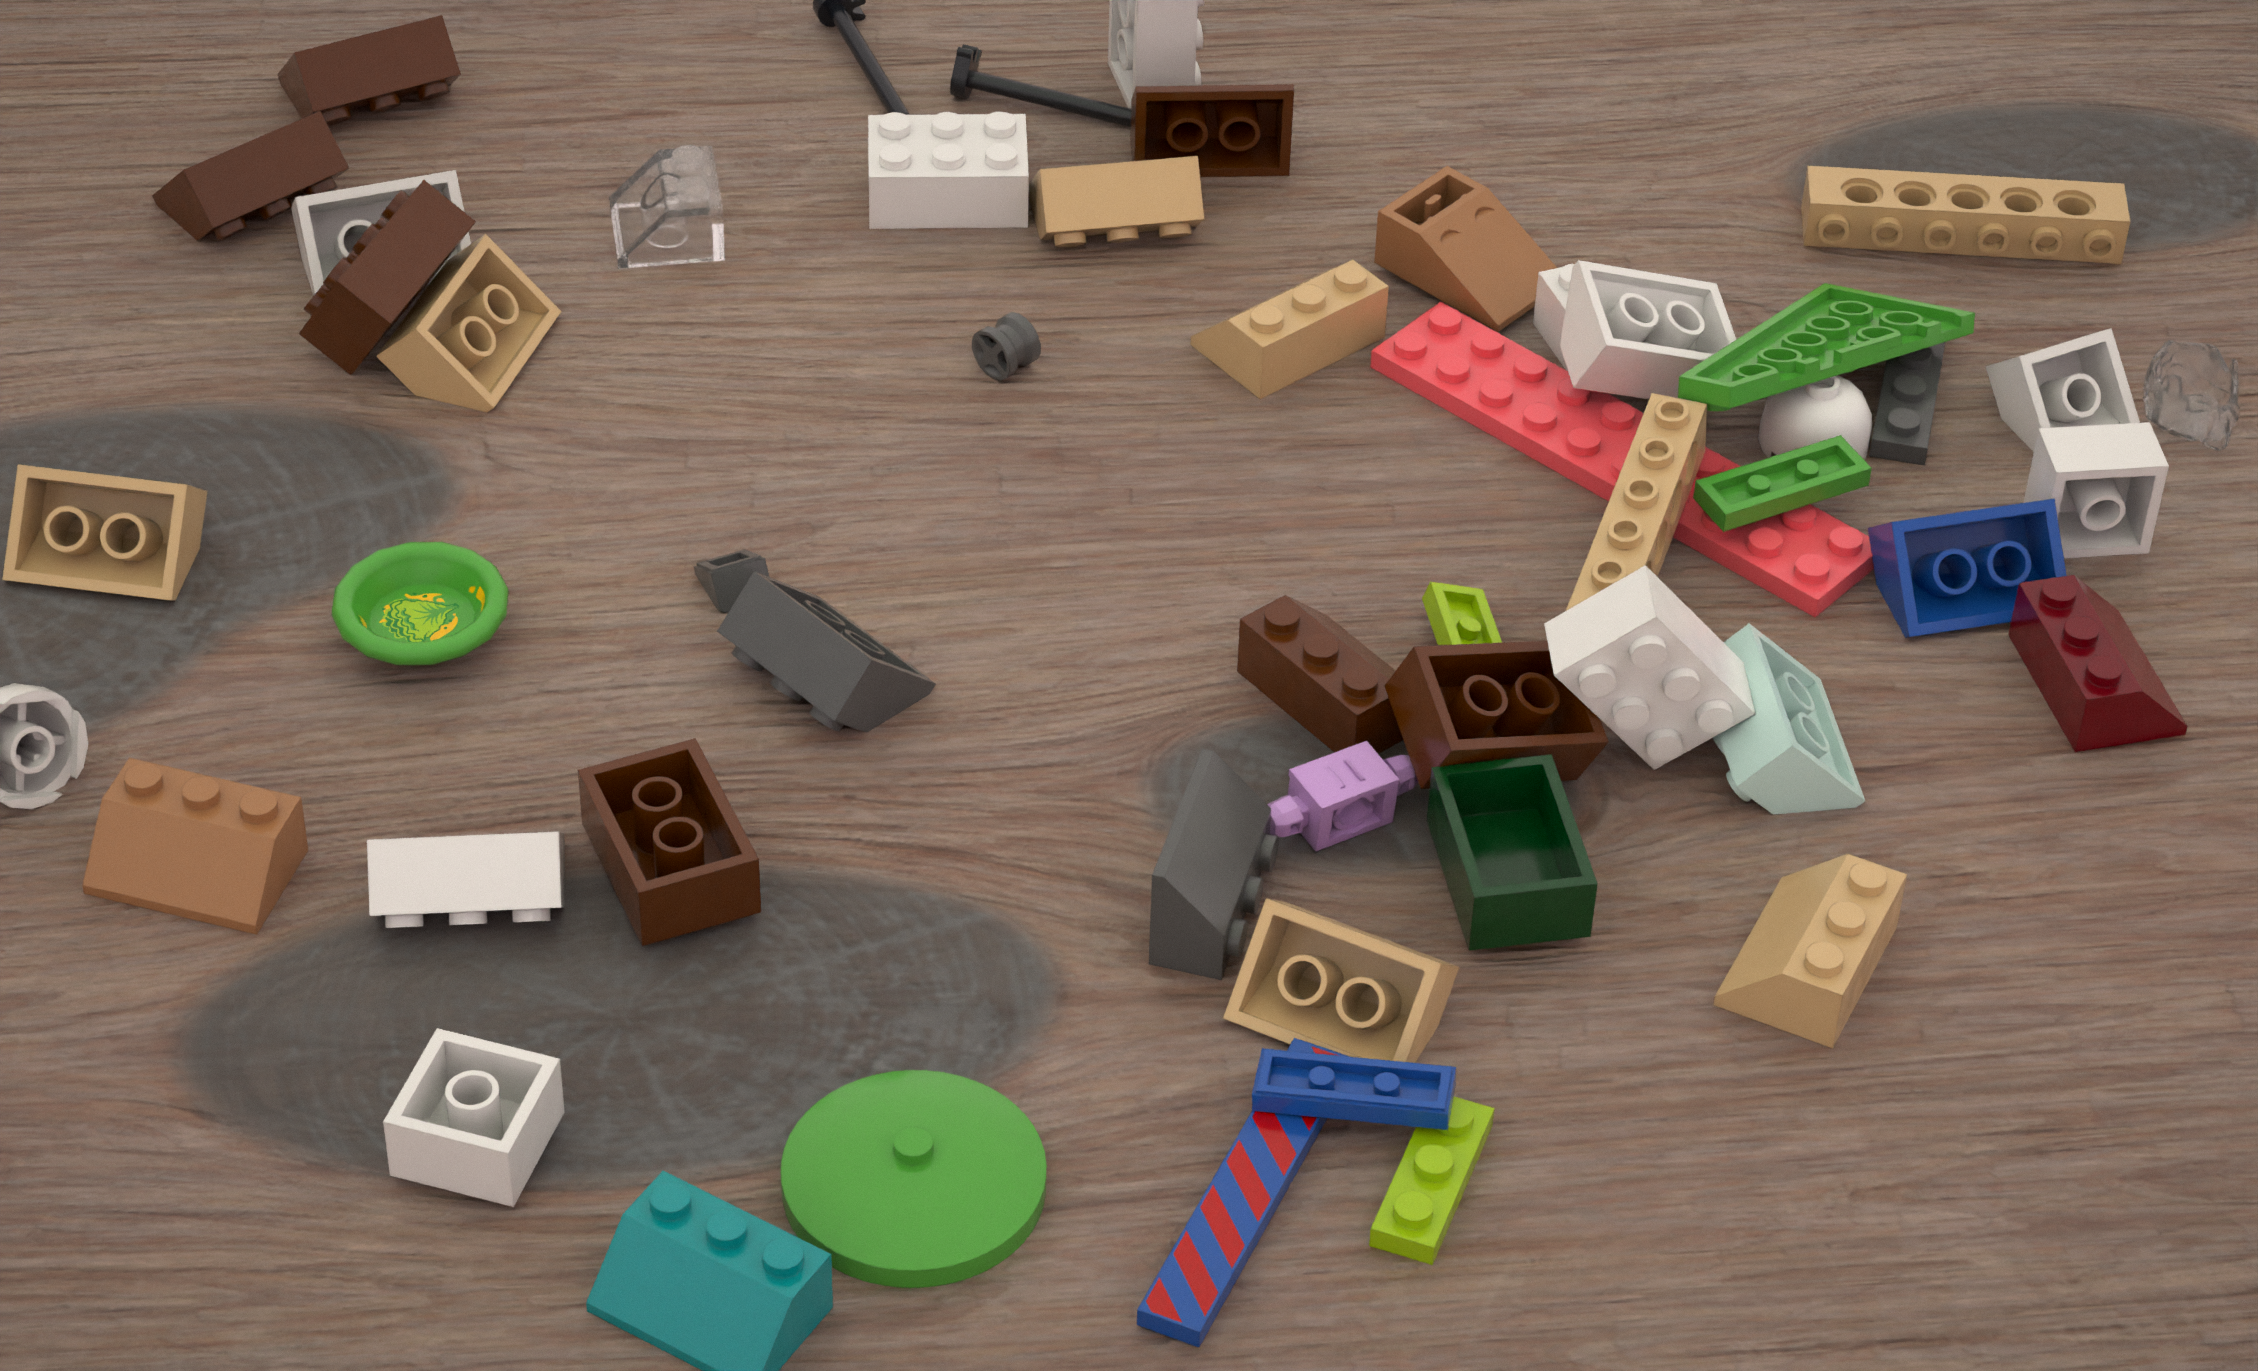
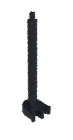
[813,0,910,115]
[950,44,1131,127]

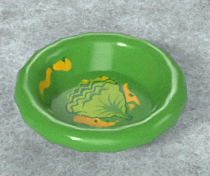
[331,542,509,665]

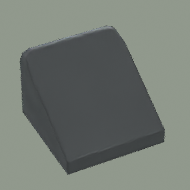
[693,549,769,613]

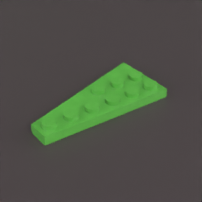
[1678,283,1975,411]

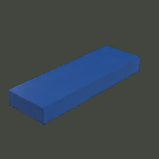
[1252,1048,1456,1130]

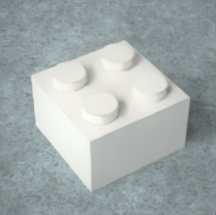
[2023,422,2169,558]
[383,1028,564,1207]

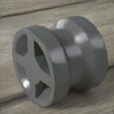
[972,312,1041,381]

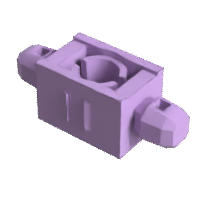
[1267,741,1418,851]

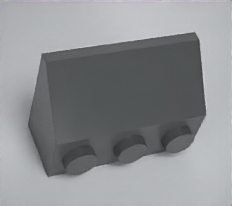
[717,571,936,732]
[1149,749,1279,980]

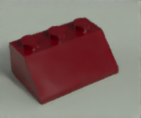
[2008,575,2188,752]

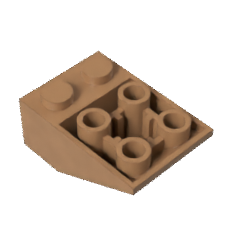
[1374,166,1557,332]

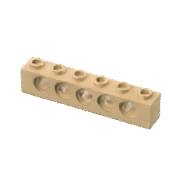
[1801,166,2130,264]
[1566,393,1707,611]

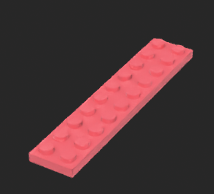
[1370,302,1874,617]

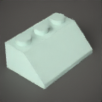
[1713,623,1865,815]

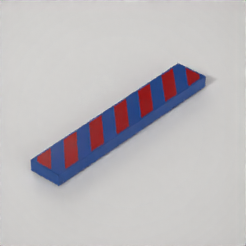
[1137,1038,1350,1347]

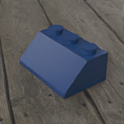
[1868,498,2067,638]

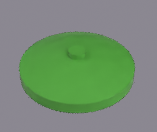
[780,1070,1047,1288]

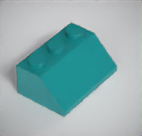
[586,1171,833,1371]

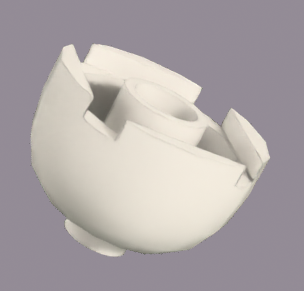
[1758,375,1872,460]
[0,683,88,809]

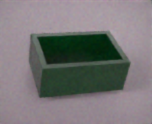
[1427,754,1598,951]

